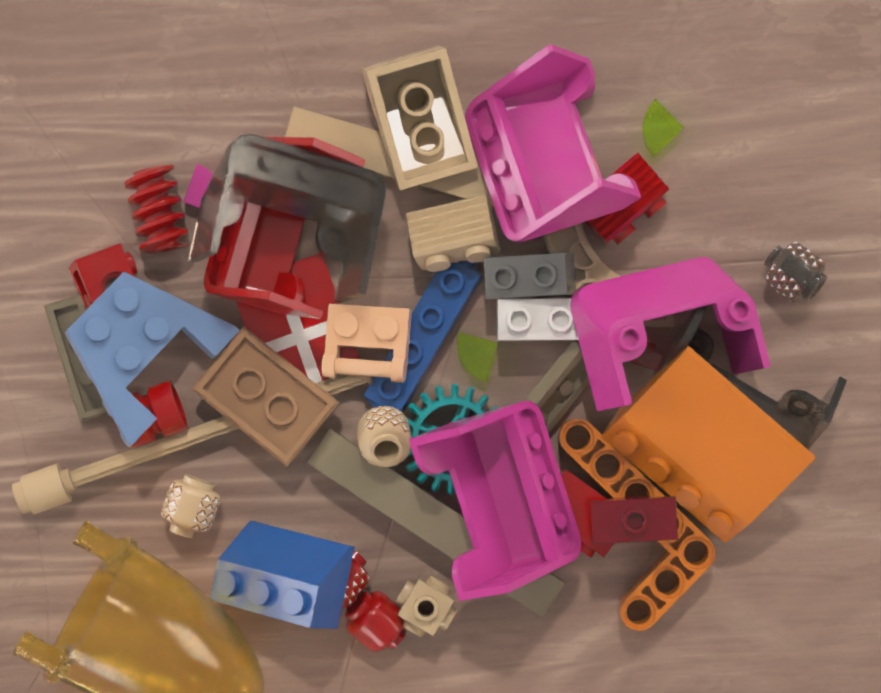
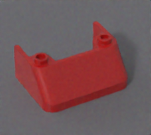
[204,137,365,319]

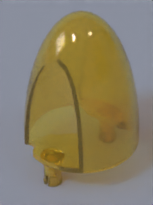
[12,520,264,693]

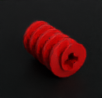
[124,165,191,254]

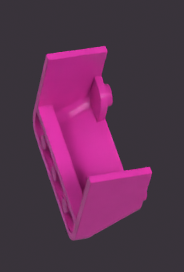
[570,257,771,411]

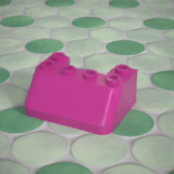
[409,400,581,601]

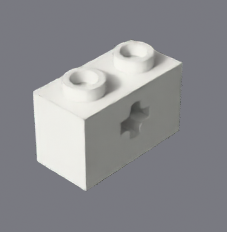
[496,298,579,342]

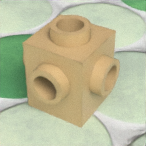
[395,575,457,637]

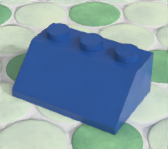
[209,521,355,629]

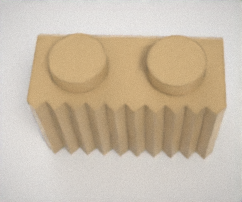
[406,195,500,272]

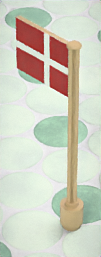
[12,252,374,515]

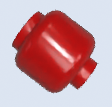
[345,591,406,652]

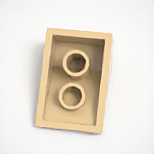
[361,46,478,190]

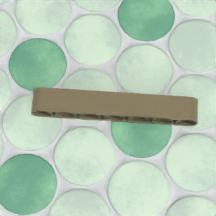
[307,428,566,617]

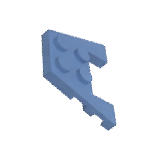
[64,272,240,447]

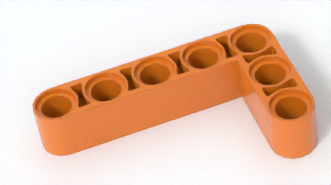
[557,418,715,631]

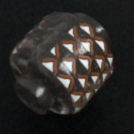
[764,242,828,303]

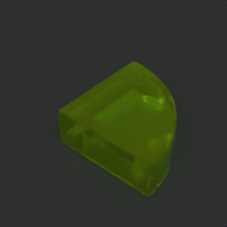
[642,99,684,157]
[457,332,498,382]

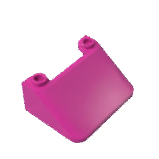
[465,45,641,242]

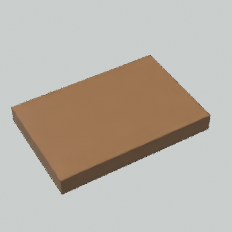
[191,326,340,468]

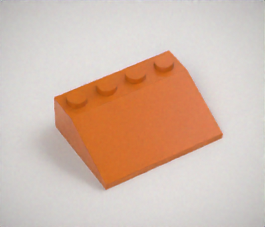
[601,346,816,543]

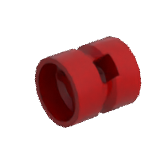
[131,380,188,449]

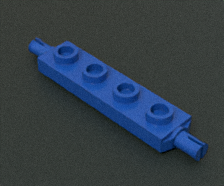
[363,260,483,413]

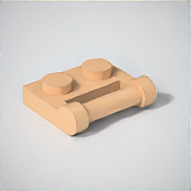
[322,304,412,383]

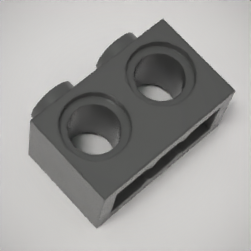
[484,253,576,299]

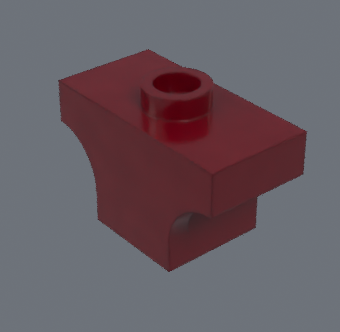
[590,496,678,544]

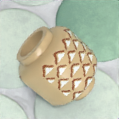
[357,406,412,468]
[161,474,221,538]

